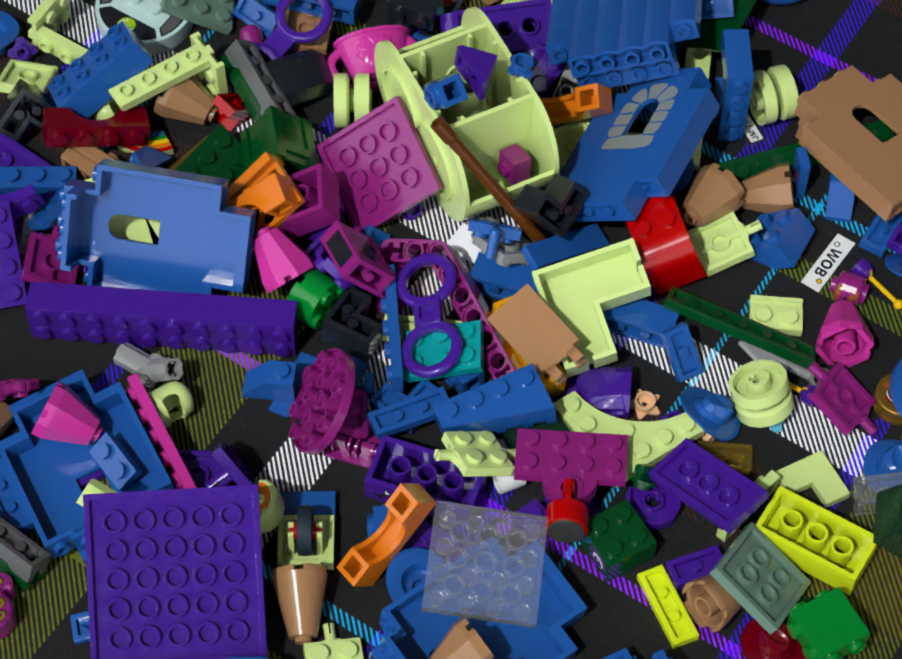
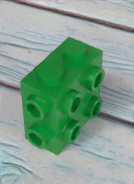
[787,587,870,659]

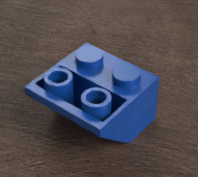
[749,208,815,270]

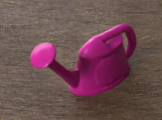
[327,25,417,91]

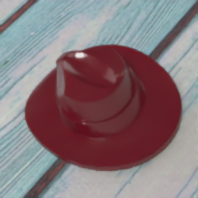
[740,617,806,659]

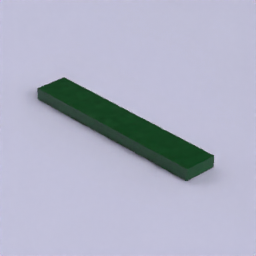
[663,286,817,368]

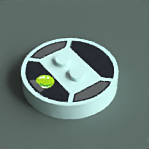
[95,0,194,55]

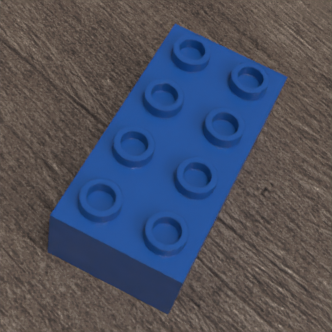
[47,21,153,119]

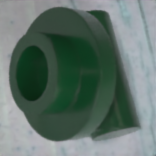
[629,464,657,491]

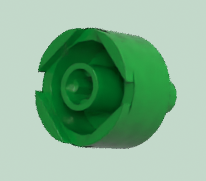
[287,268,345,329]

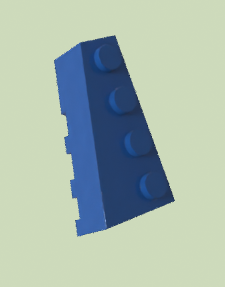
[432,363,557,436]

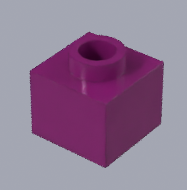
[497,144,531,185]

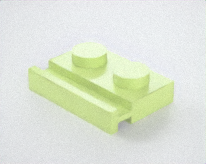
[749,294,803,336]

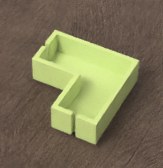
[531,238,651,378]

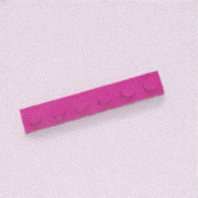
[125,373,197,489]

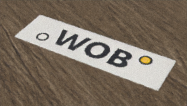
[801,234,856,292]

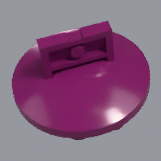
[289,348,369,455]

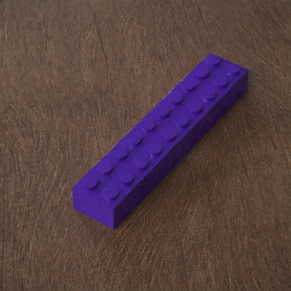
[25,281,299,357]

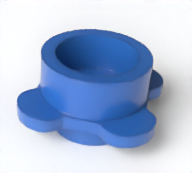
[507,53,536,79]

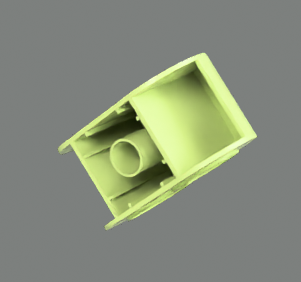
[374,7,560,222]

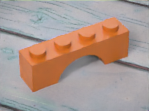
[540,83,613,126]
[226,173,300,218]
[336,483,437,587]

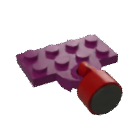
[514,428,628,543]

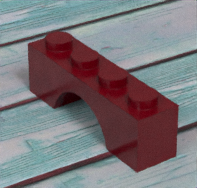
[42,106,150,148]

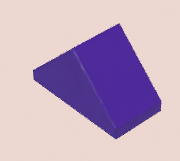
[454,45,497,100]

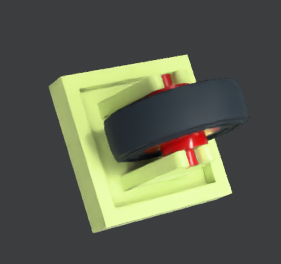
[277,505,335,570]

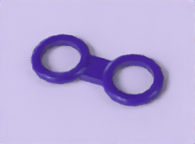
[226,0,333,93]
[396,253,463,378]

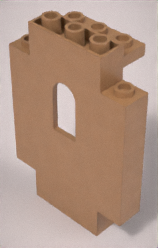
[794,65,902,222]

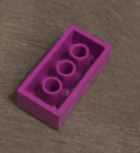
[252,163,340,254]

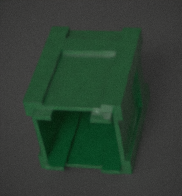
[240,105,319,175]

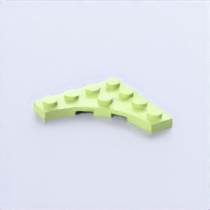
[553,391,705,488]

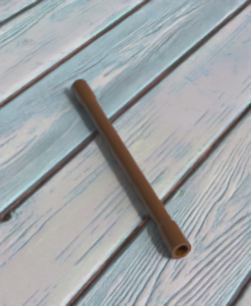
[430,116,547,243]

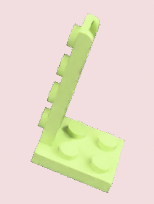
[27,0,88,65]
[108,31,228,111]

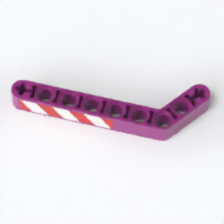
[379,238,522,379]

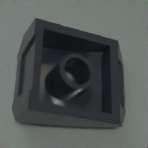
[266,49,334,109]

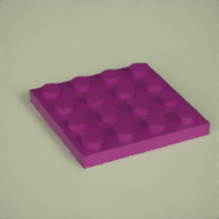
[316,96,444,233]

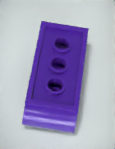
[439,0,552,55]

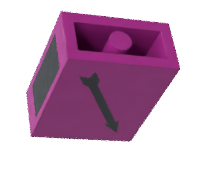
[320,220,396,297]

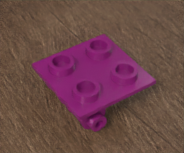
[324,421,381,469]

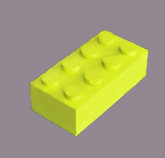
[756,486,880,596]

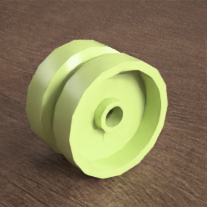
[749,64,799,126]
[334,73,372,128]
[728,359,794,428]

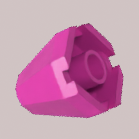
[253,225,315,293]
[816,300,874,368]
[31,381,103,446]

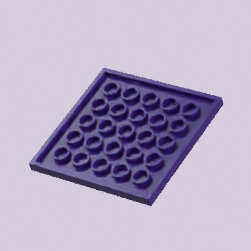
[83,484,267,659]

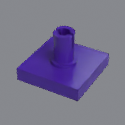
[204,440,259,487]

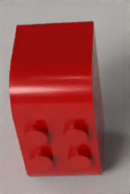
[626,191,706,296]

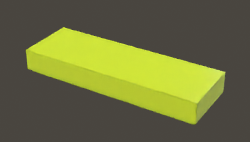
[636,564,699,649]

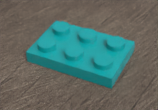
[403,320,484,383]

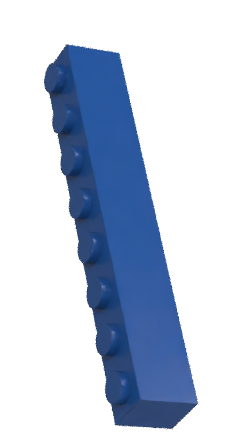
[470,252,680,349]

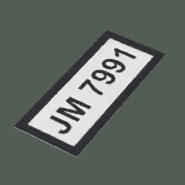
[743,111,767,146]

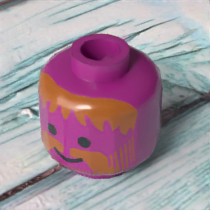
[829,271,870,307]

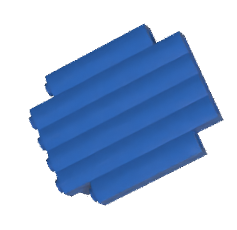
[545,0,702,88]

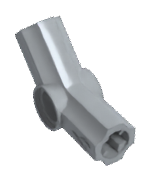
[113,342,184,389]

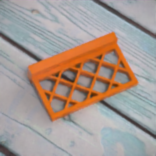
[226,152,306,252]

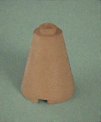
[271,563,328,645]
[682,574,742,632]

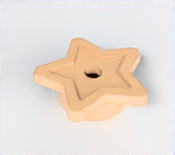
[629,389,660,420]

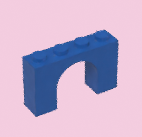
[713,29,754,141]

